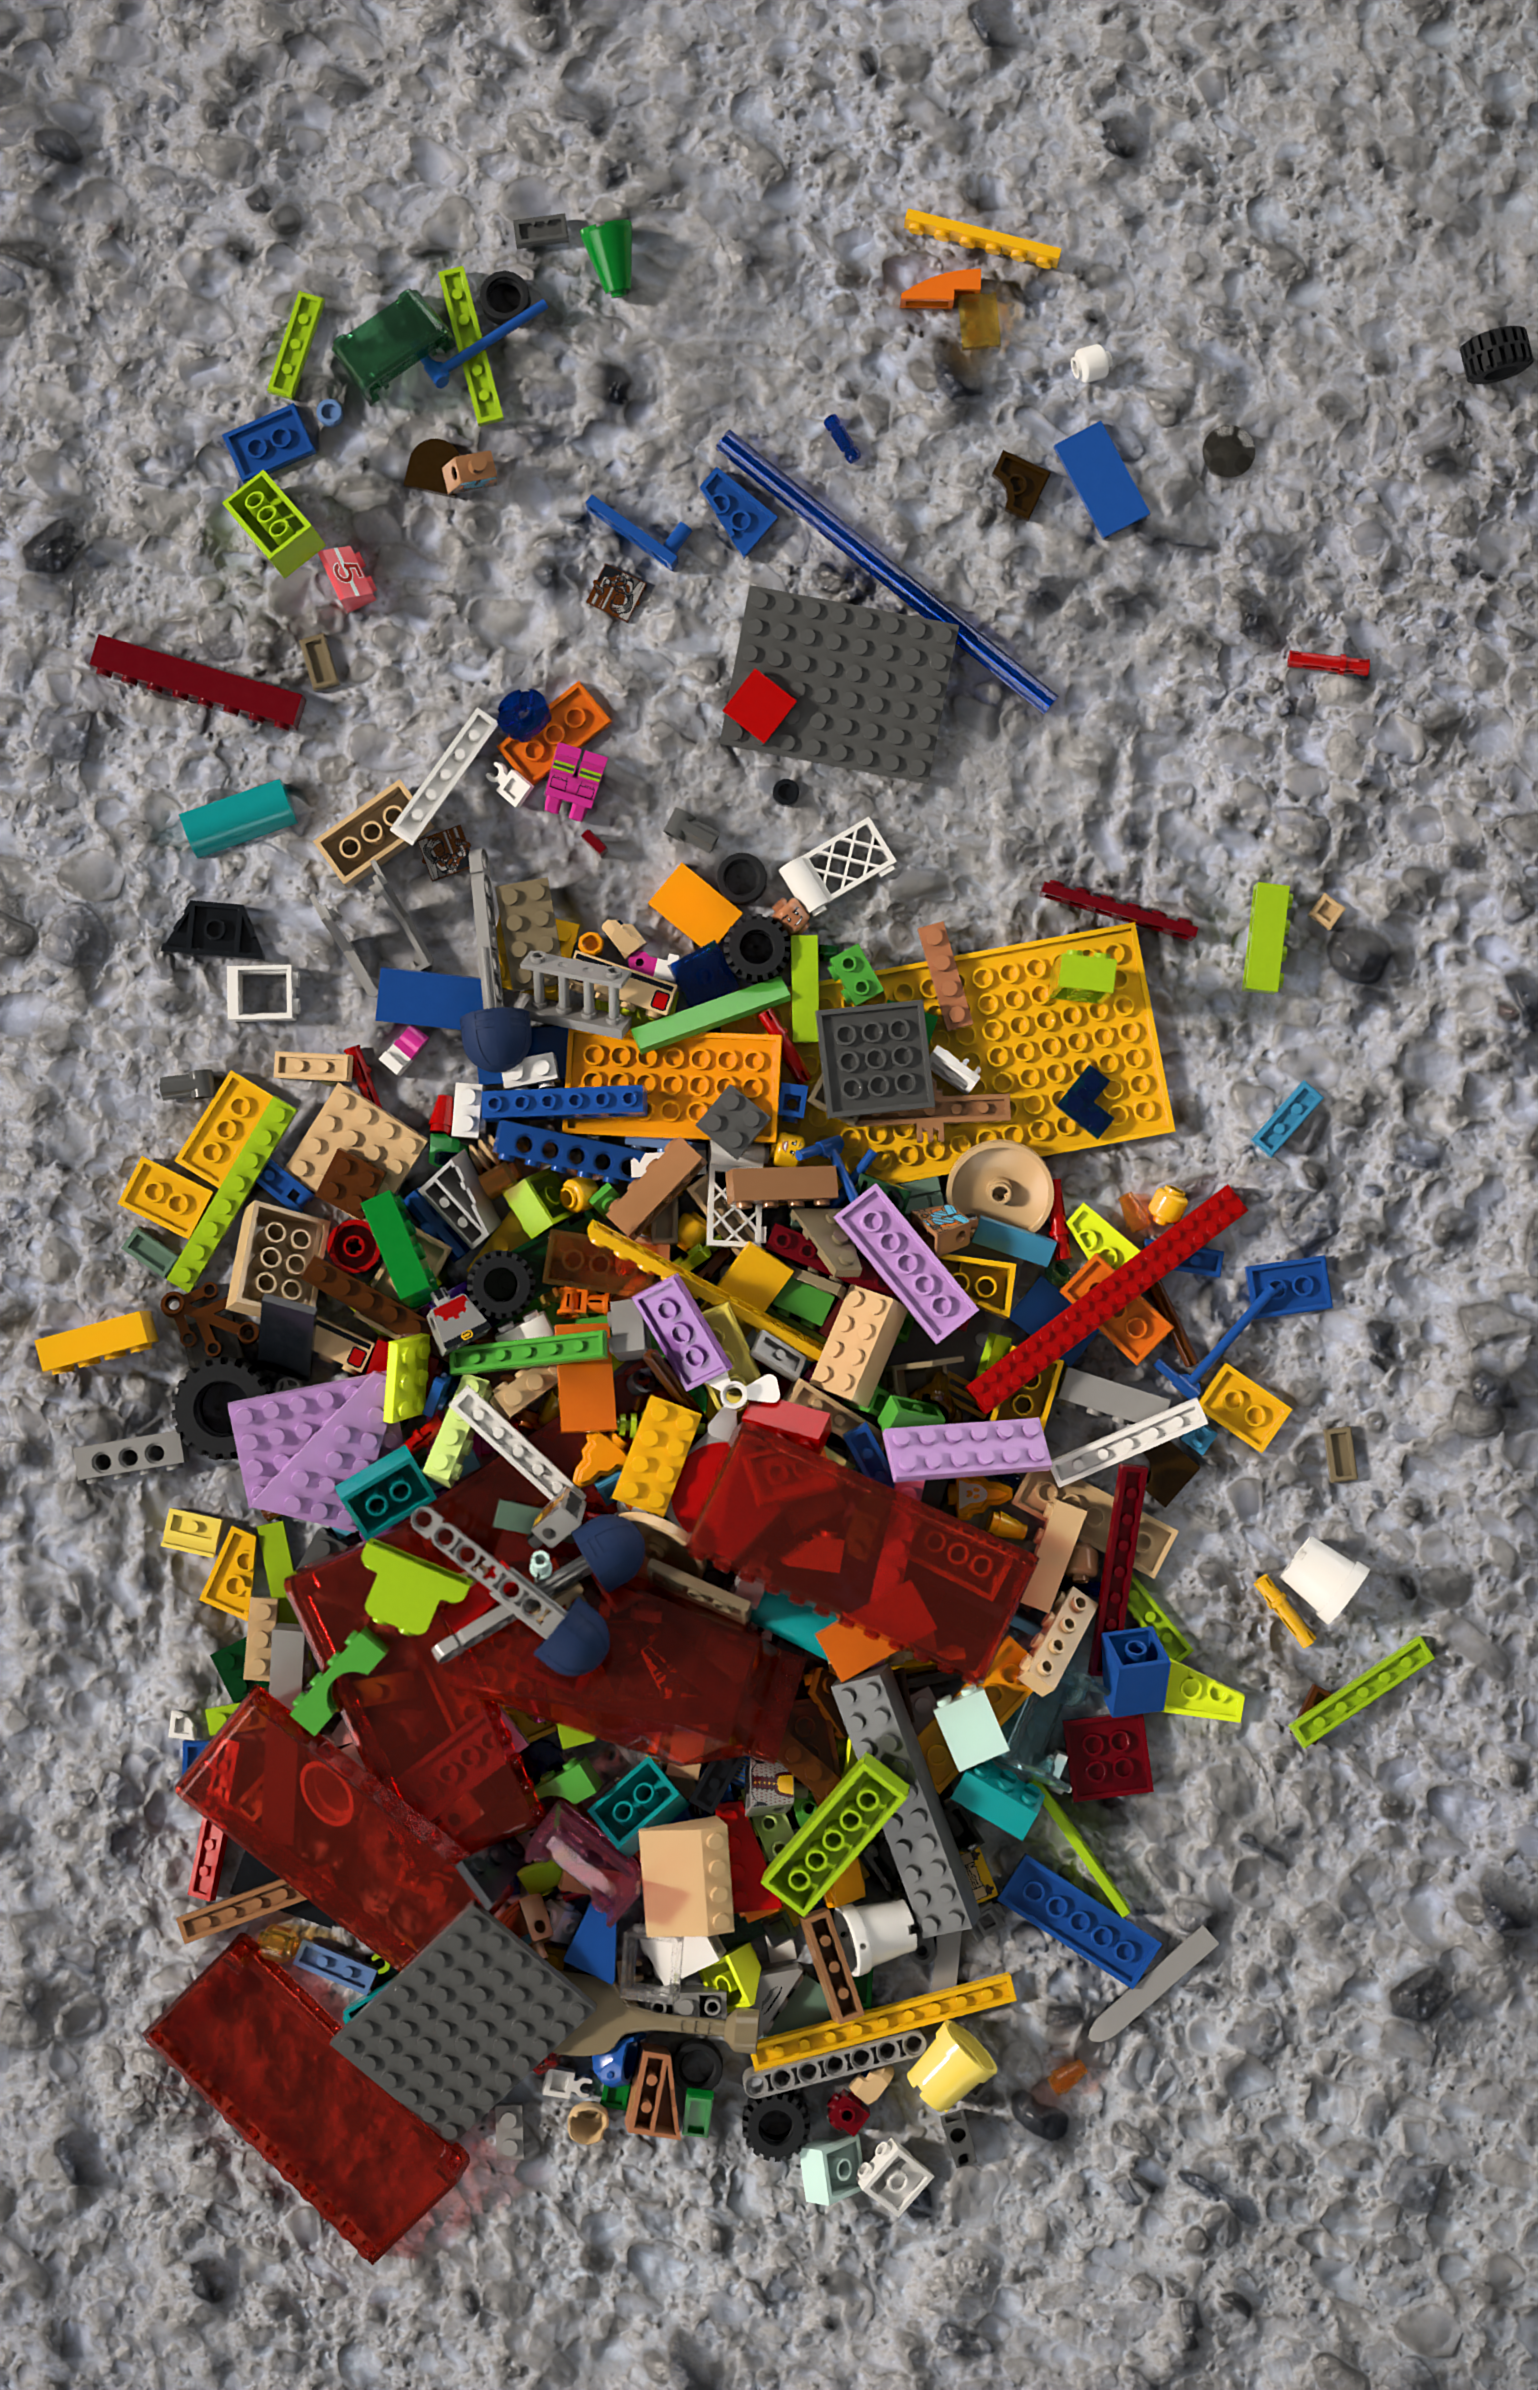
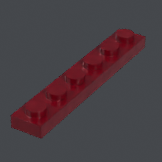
[1039,880,1199,942]

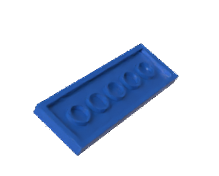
[996,1852,1162,1990]

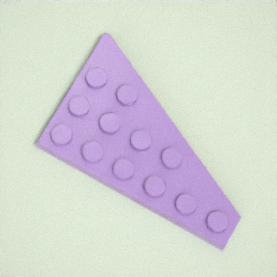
[252,1371,388,1533]

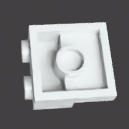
[855,2138,935,2218]

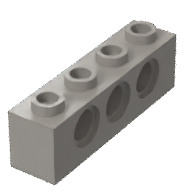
[73,1431,190,1484]

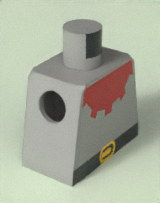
[427,1287,491,1357]

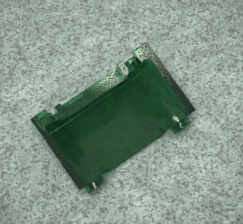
[332,289,456,406]

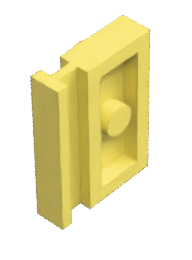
[161,1507,224,1558]

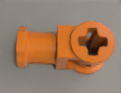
[556,1286,611,1319]

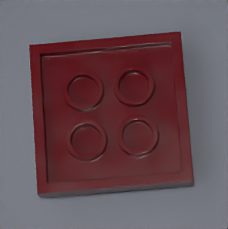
[1062,1714,1154,1802]

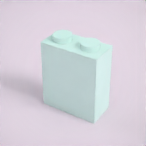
[932,1684,1010,1772]

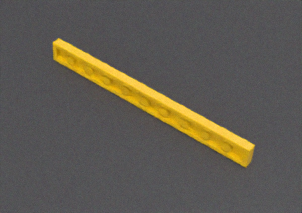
[587,1219,825,1362]
[751,1972,1017,2071]

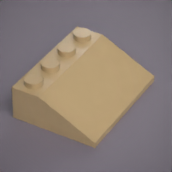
[226,1200,331,1317]
[638,1816,735,1937]

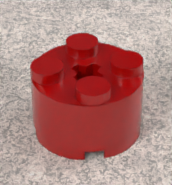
[327,1219,383,1273]

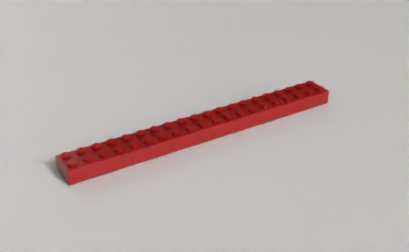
[964,1184,1249,1414]

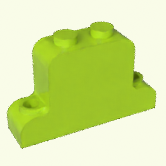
[362,1538,473,1636]

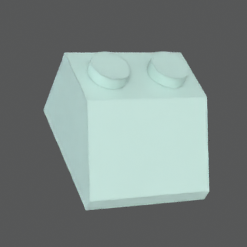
[799,2134,863,2206]

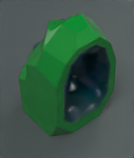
[428,1134,471,1168]

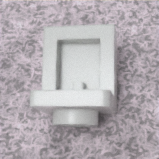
[1043,1749,1072,1794]

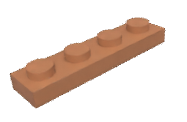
[917,921,973,1032]

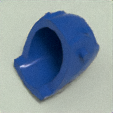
[592,2032,647,2088]

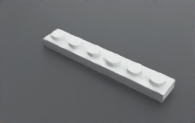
[390,707,499,846]
[449,1385,587,1500]
[1051,1397,1209,1488]

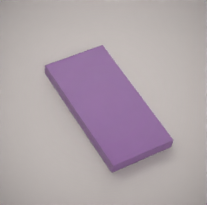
[632,1272,733,1392]

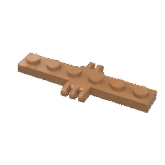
[849,1078,1011,1143]

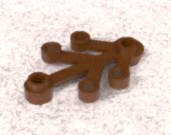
[160,1282,260,1358]

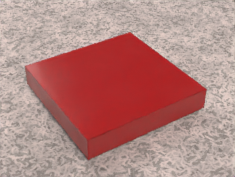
[722,668,797,744]

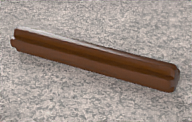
[1148,1279,1199,1367]
[643,1348,708,1424]

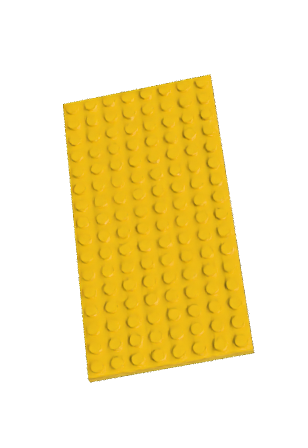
[720,922,1176,1209]

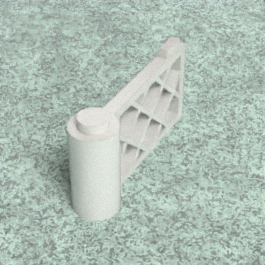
[779,817,897,918]
[706,1140,769,1248]

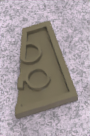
[790,1208,862,1277]
[783,1258,848,1301]

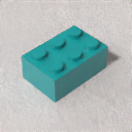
[334,1445,438,1541]
[587,1756,690,1859]
[950,1759,1045,1841]

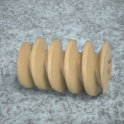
[468,1134,528,1176]

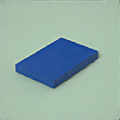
[222,403,317,485]
[1244,1255,1333,1320]
[1009,1275,1100,1367]

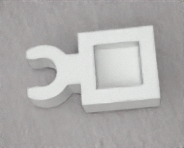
[486,762,535,808]
[542,2065,592,2099]

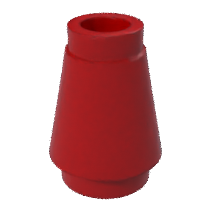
[428,1095,454,1136]

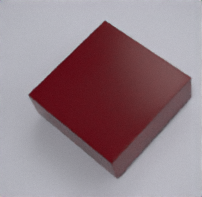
[581,829,608,858]

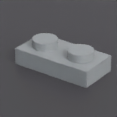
[749,1330,807,1382]
[495,2102,525,2161]

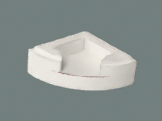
[168,1709,197,1740]

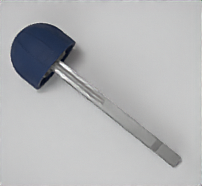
[460,848,532,1073]
[411,1506,610,1676]
[432,1514,645,1664]

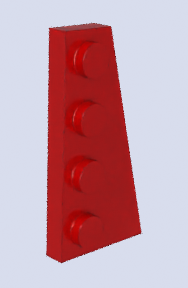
[715,1800,783,1914]

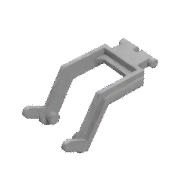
[309,859,434,999]

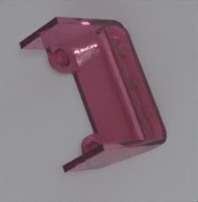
[525,1800,641,1928]

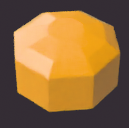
[578,932,604,957]

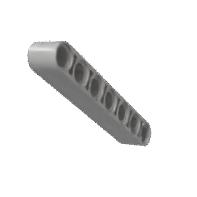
[742,2028,927,2099]

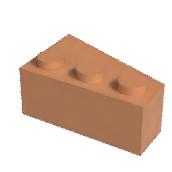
[624,2042,681,2140]

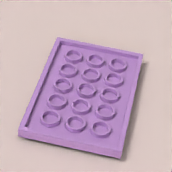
[227,1370,404,1509]

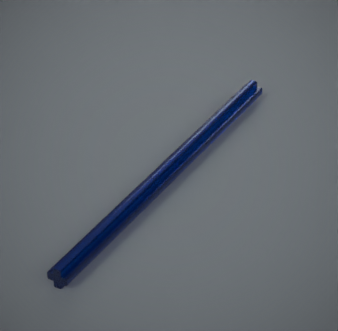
[716,429,1059,715]

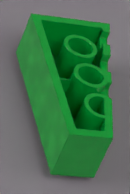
[360,1190,439,1310]

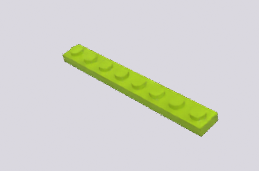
[166,1096,298,1293]

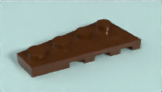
[774,1697,842,1807]

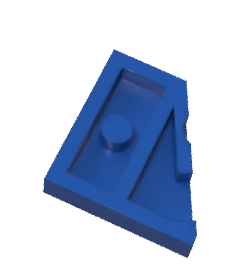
[422,1367,461,1418]

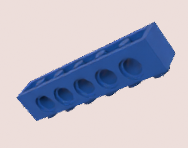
[482,1085,648,1122]
[492,1120,649,1185]

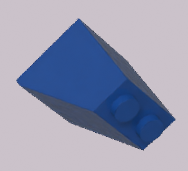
[1101,1626,1171,1718]
[563,1895,619,1985]

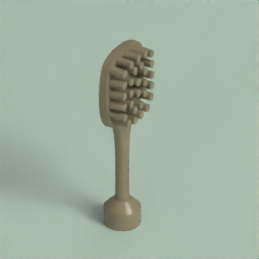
[552,1970,760,2056]

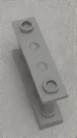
[520,951,632,1039]

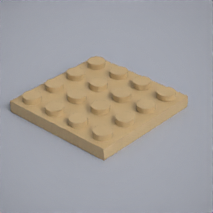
[284,1082,430,1222]

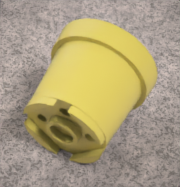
[907,2019,997,2113]

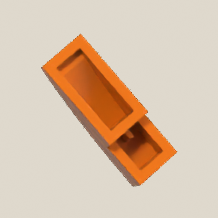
[900,268,981,309]

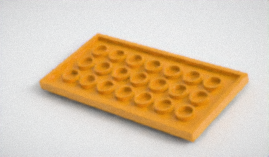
[562,1028,783,1144]

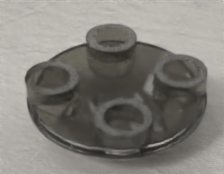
[1202,425,1255,478]

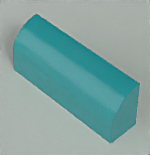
[179,779,298,858]
[750,1577,846,1662]

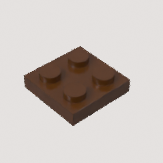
[315,1147,388,1220]

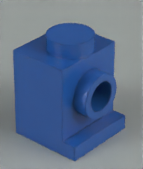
[778,1082,808,1124]

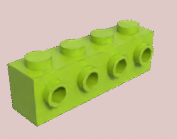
[1242,882,1293,995]

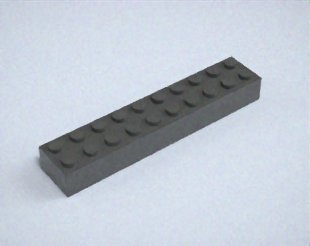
[831,1663,981,1938]

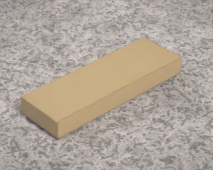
[274,1051,353,1082]

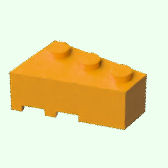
[823,1856,866,1908]

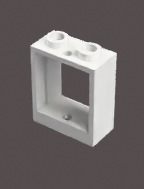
[227,965,301,1022]

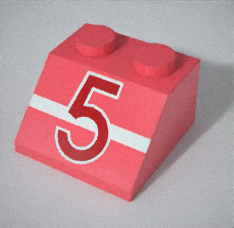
[318,546,377,613]

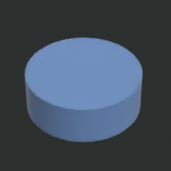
[316,399,344,428]

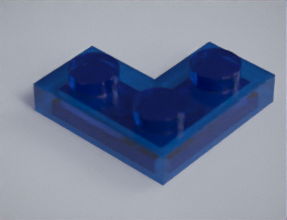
[1055,1064,1115,1140]

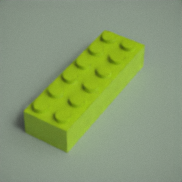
[761,1751,910,1917]

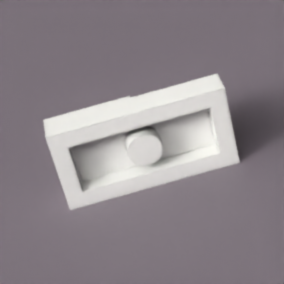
[929,1045,981,1095]

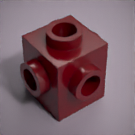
[827,2088,870,2137]

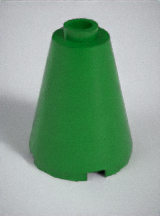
[580,219,632,298]

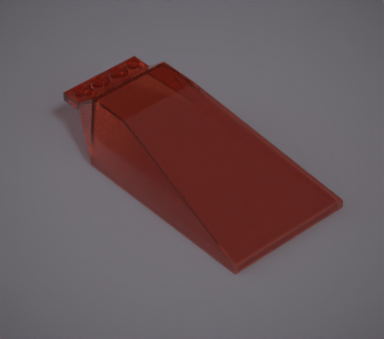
[448,1529,807,1767]

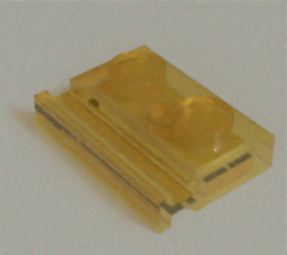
[957,292,1001,351]

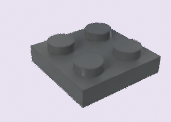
[695,1084,772,1161]

